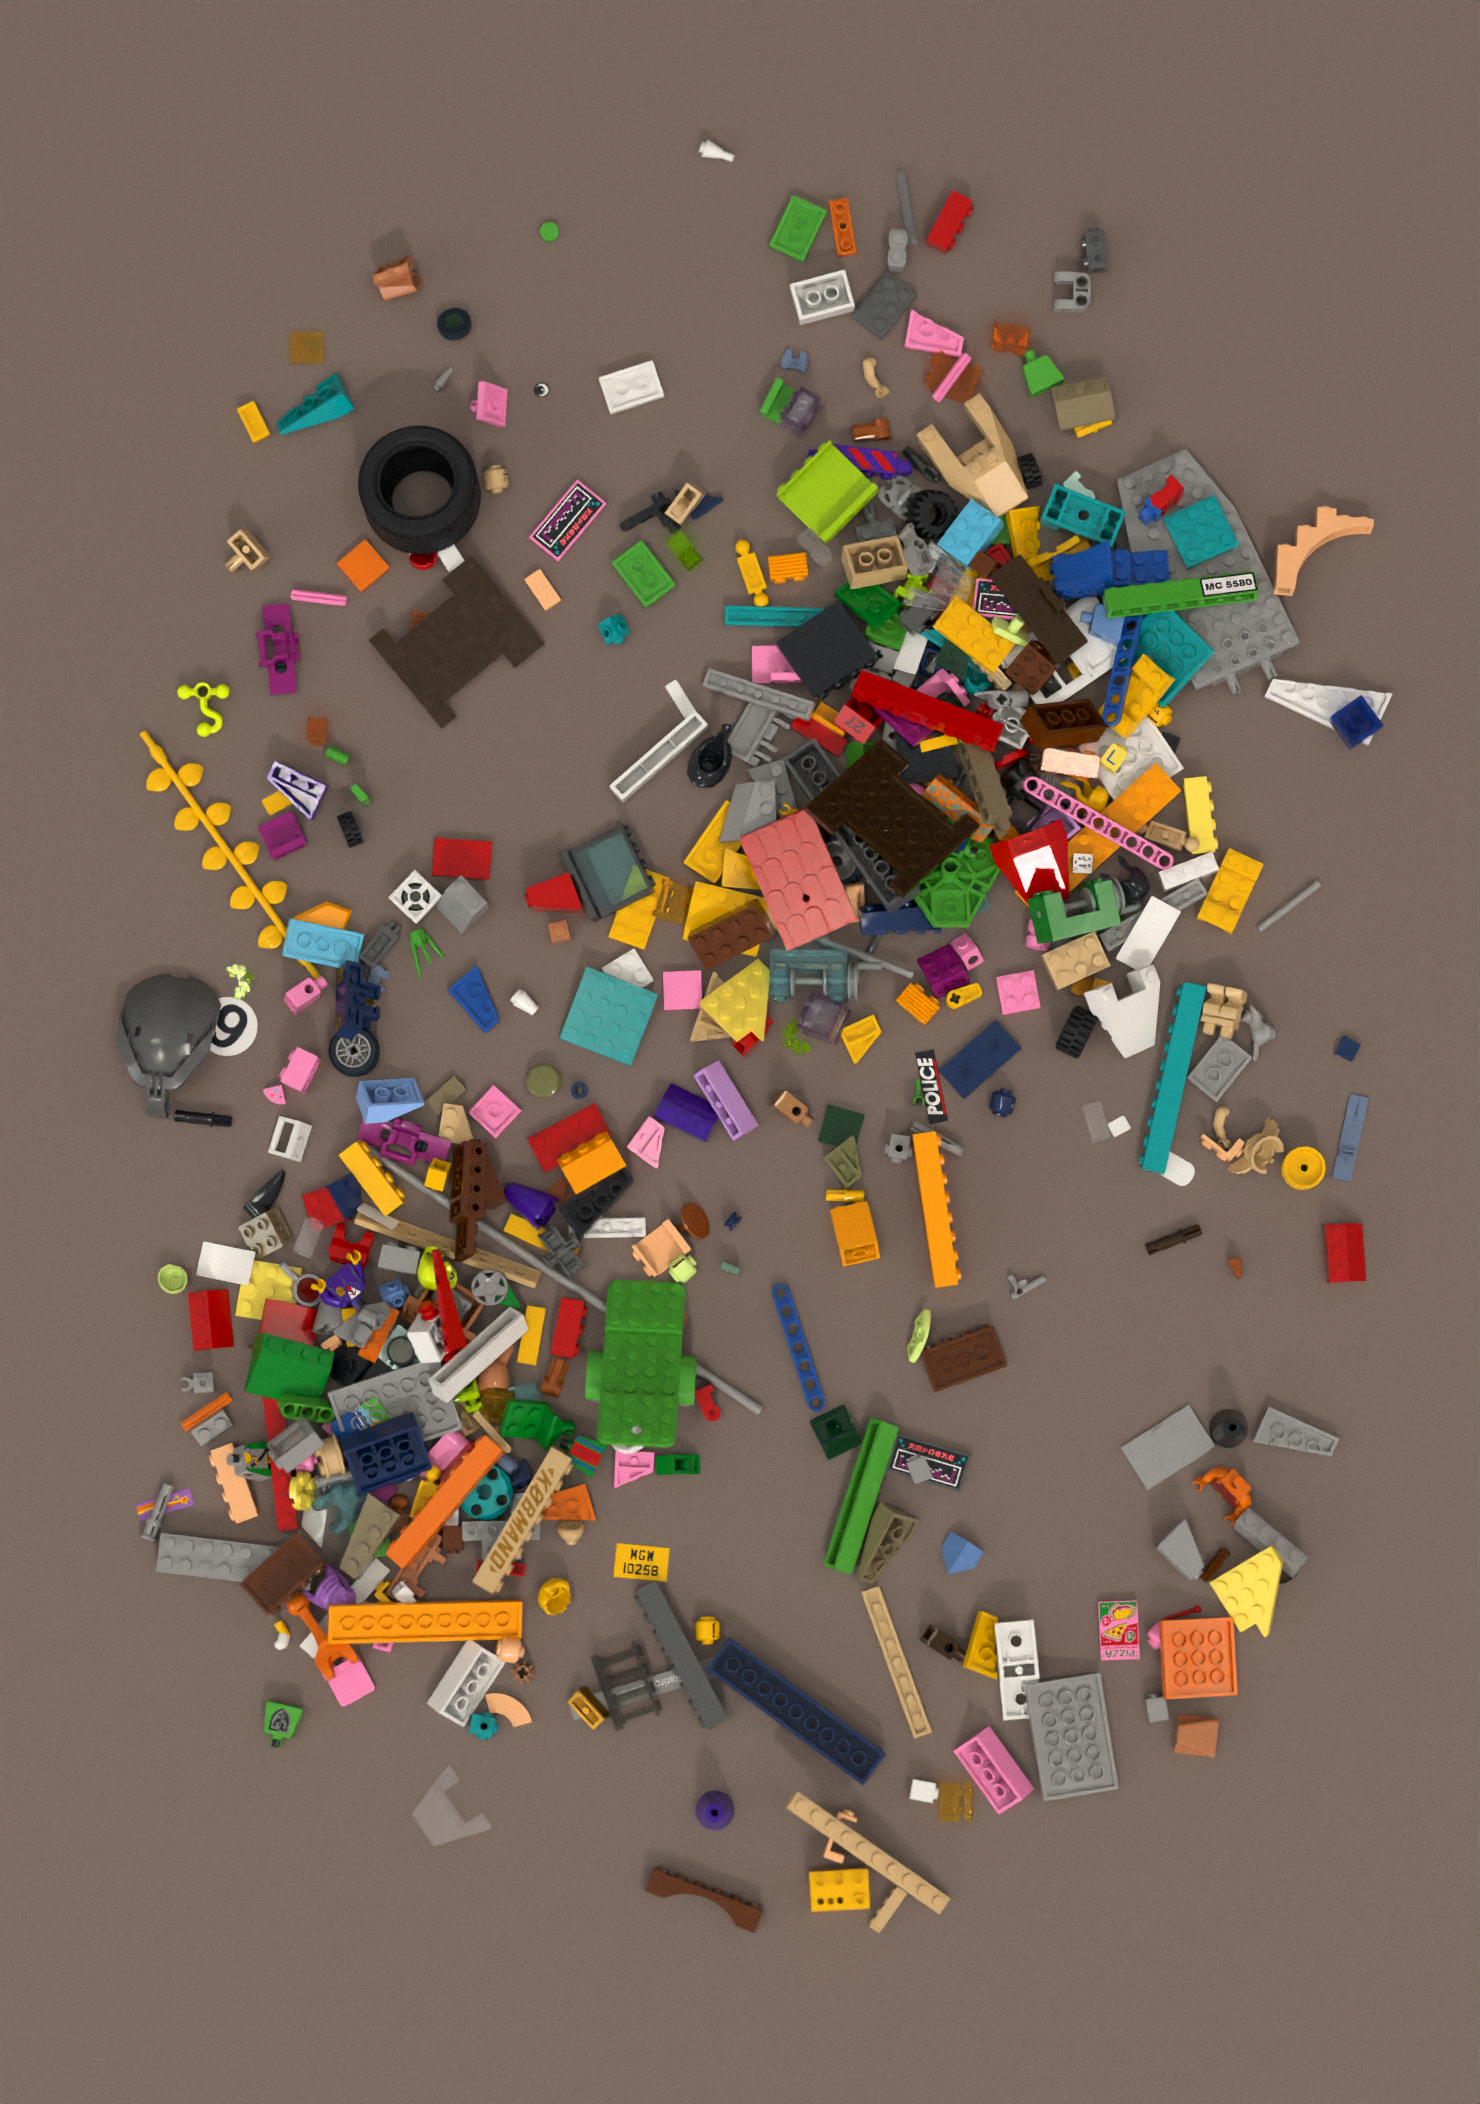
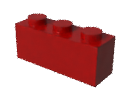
[926,190,974,254]
[551,1297,588,1359]

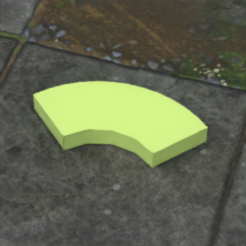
[907,1309,931,1363]

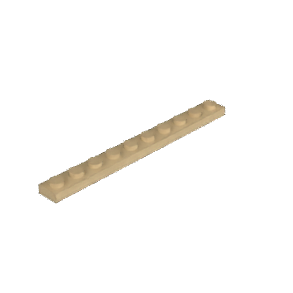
[354,1212,542,1289]
[785,1791,950,1915]

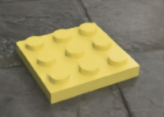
[235,1260,303,1320]

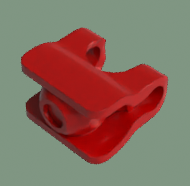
[328,1223,374,1269]

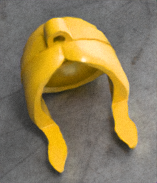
[1060,773,1109,816]

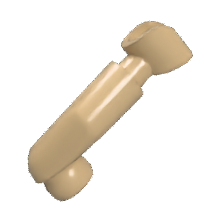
[863,357,890,398]
[1213,1106,1232,1149]

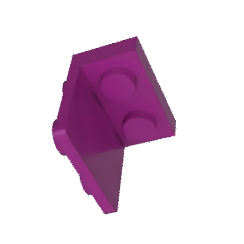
[258,811,308,861]
[917,944,970,999]

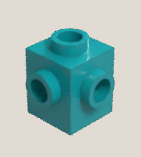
[597,613,631,645]
[469,1711,499,1740]

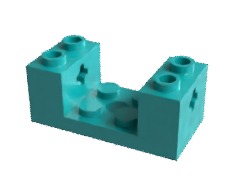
[1040,484,1126,551]

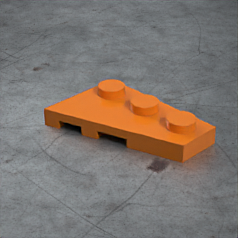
[542,1484,597,1521]

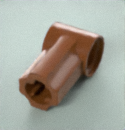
[852,418,891,442]
[540,1357,569,1398]

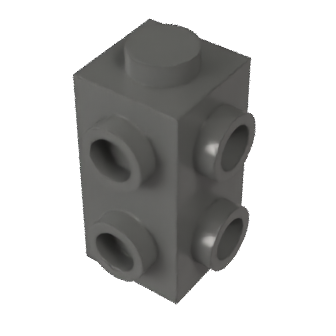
[1081,228,1107,273]
[899,592,940,636]

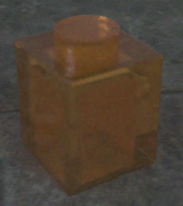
[306,717,328,746]

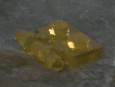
[939,1782,974,1822]

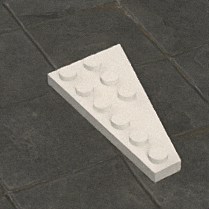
[1264,679,1393,746]

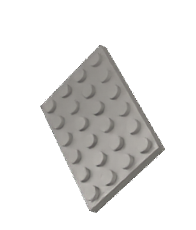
[328,1361,463,1442]
[1024,1673,1119,1801]

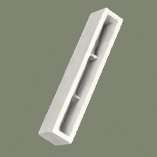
[609,711,708,803]
[428,1307,528,1403]

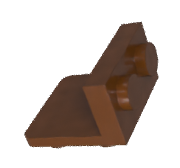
[1006,639,1061,695]

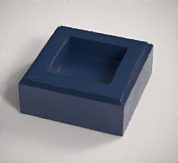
[1335,1036,1361,1062]

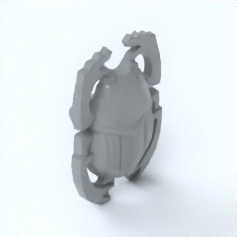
[878,475,932,522]

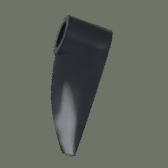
[243,1169,285,1219]

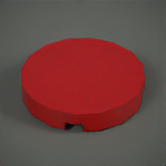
[994,748,1029,771]

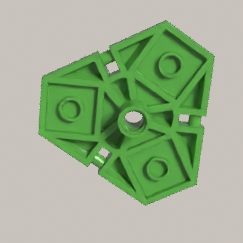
[914,835,1001,928]

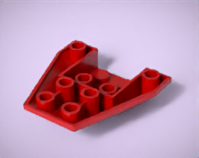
[989,819,1069,904]

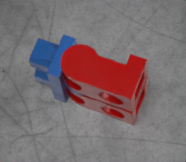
[1138,475,1184,526]

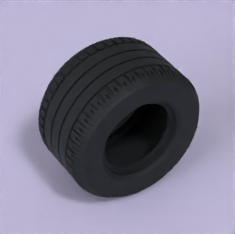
[358,425,481,555]

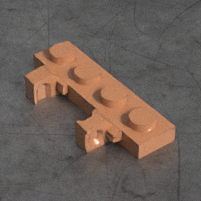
[385,1534,448,1602]

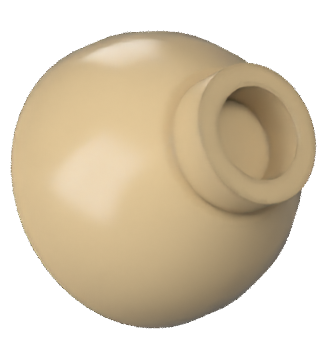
[557,1520,584,1545]

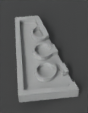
[1253,1407,1339,1456]

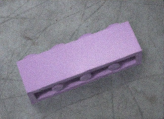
[694,1060,759,1141]

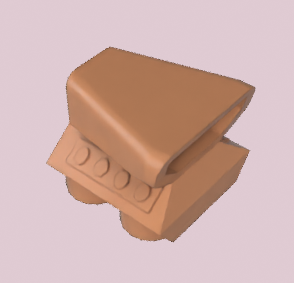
[372,256,423,301]
[1174,1714,1219,1758]

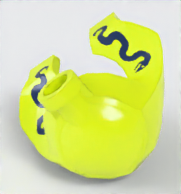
[417,1246,457,1291]

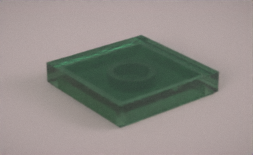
[818,1104,865,1147]

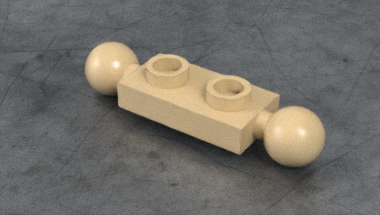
[1135,821,1200,852]

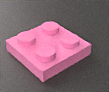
[996,970,1041,1015]

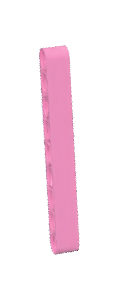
[1022,776,1174,870]

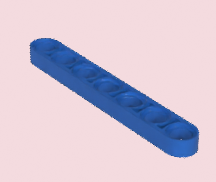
[1102,614,1144,727]
[772,1284,825,1412]

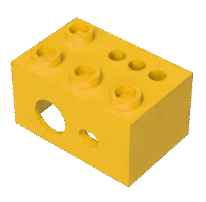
[809,1867,870,1912]

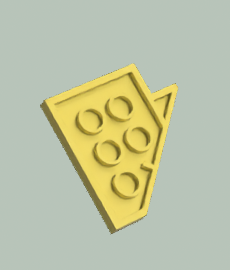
[699,959,771,1042]
[1210,1545,1283,1637]

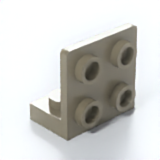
[238,1206,295,1261]

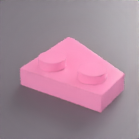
[626,1116,665,1169]
[614,1451,654,1488]

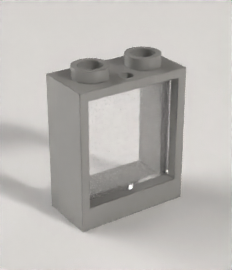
[266,1416,325,1473]

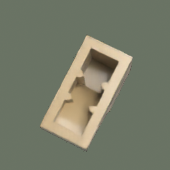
[665,482,706,524]

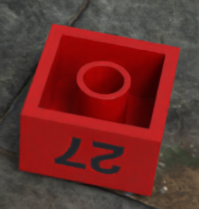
[833,698,884,744]

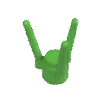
[409,928,444,979]

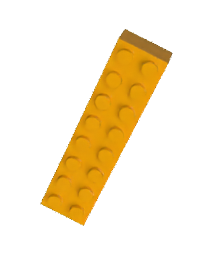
[911,1131,961,1288]

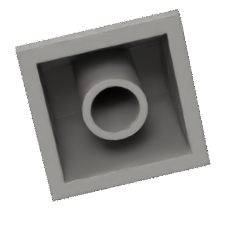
[436,875,490,934]
[1155,1519,1204,1580]

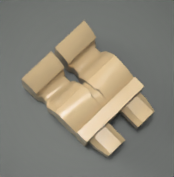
[1200,983,1248,1039]

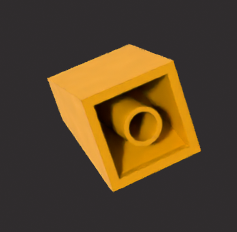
[830,1201,880,1267]

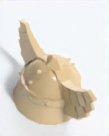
[1228,1117,1284,1174]

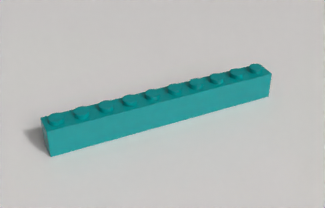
[1139,982,1206,1175]

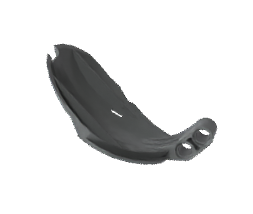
[116,973,221,1119]

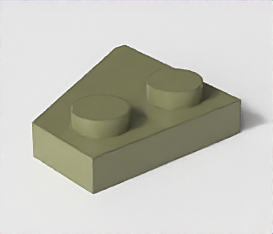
[823,1135,862,1188]

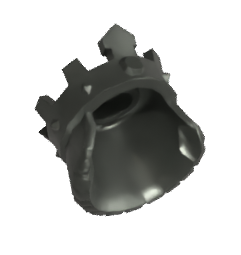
[1000,757,1041,801]

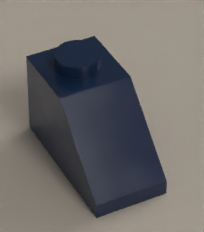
[326,1172,361,1219]

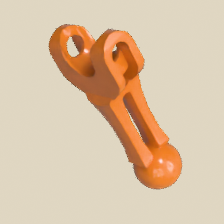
[286,1591,359,1681]

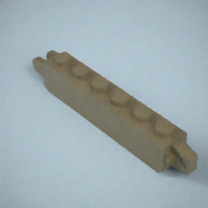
[956,707,1012,837]

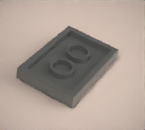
[852,272,917,340]

